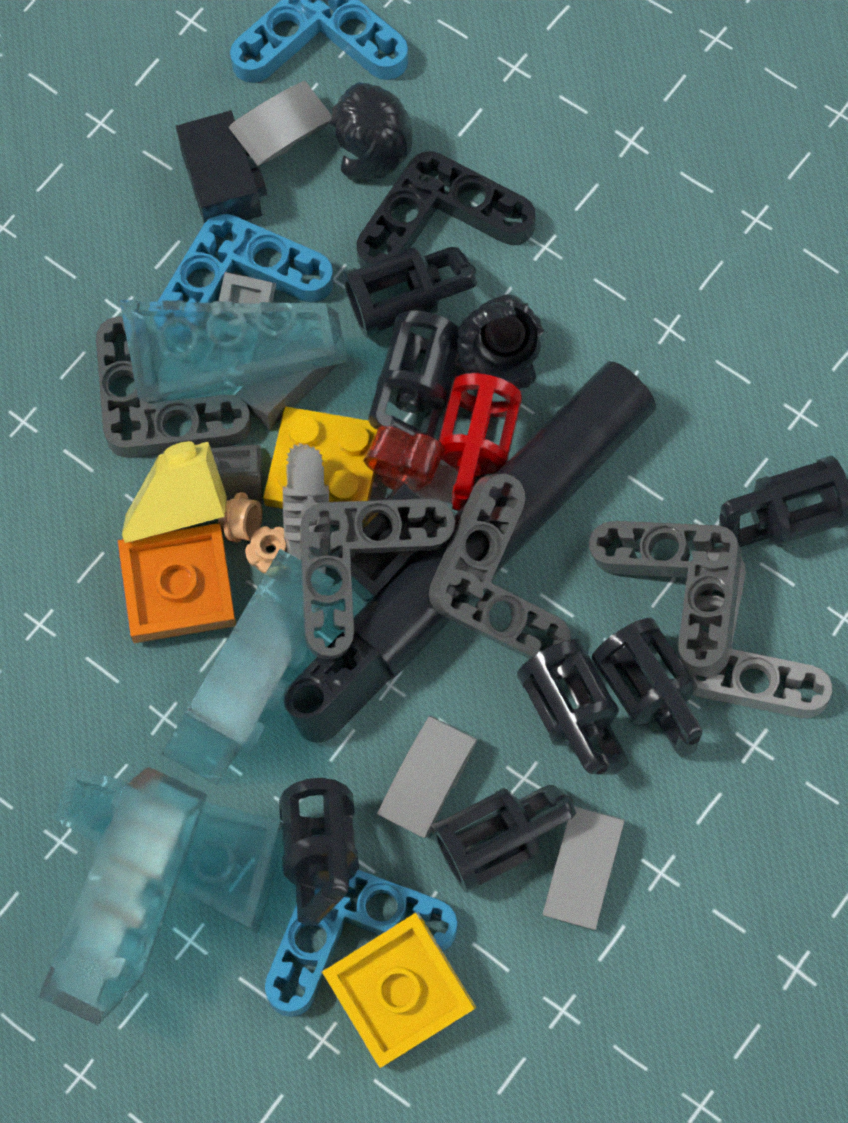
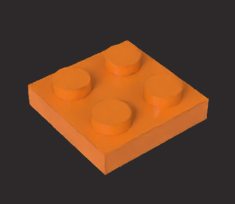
[118,523,237,643]

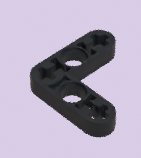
[356,151,536,267]

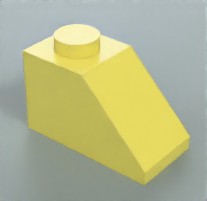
[122,441,227,543]

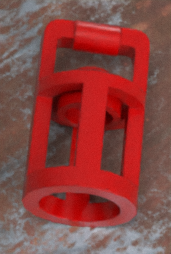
[436,373,522,511]

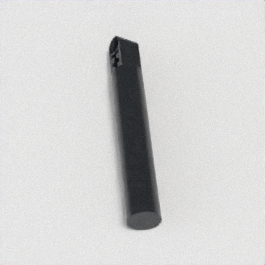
[284,361,656,743]

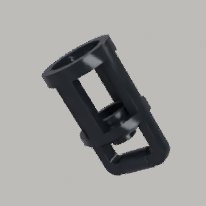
[343,247,477,338]
[368,311,459,449]
[719,456,848,547]
[591,618,702,757]
[517,639,629,775]
[279,778,359,926]
[431,785,576,893]

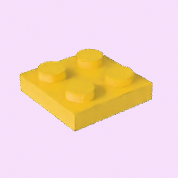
[263,406,384,523]
[322,912,477,1068]

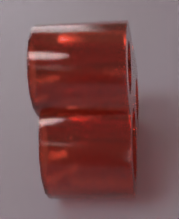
[363,426,446,493]

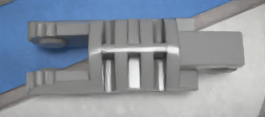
[283,443,330,579]

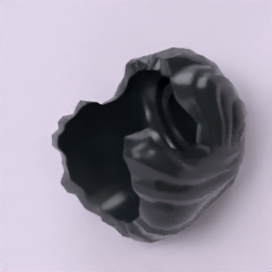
[330,82,412,182]
[457,294,544,390]

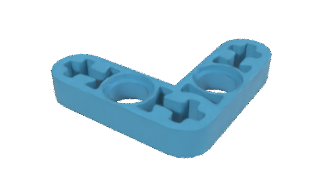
[230,0,408,83]
[154,214,334,343]
[265,870,457,1017]

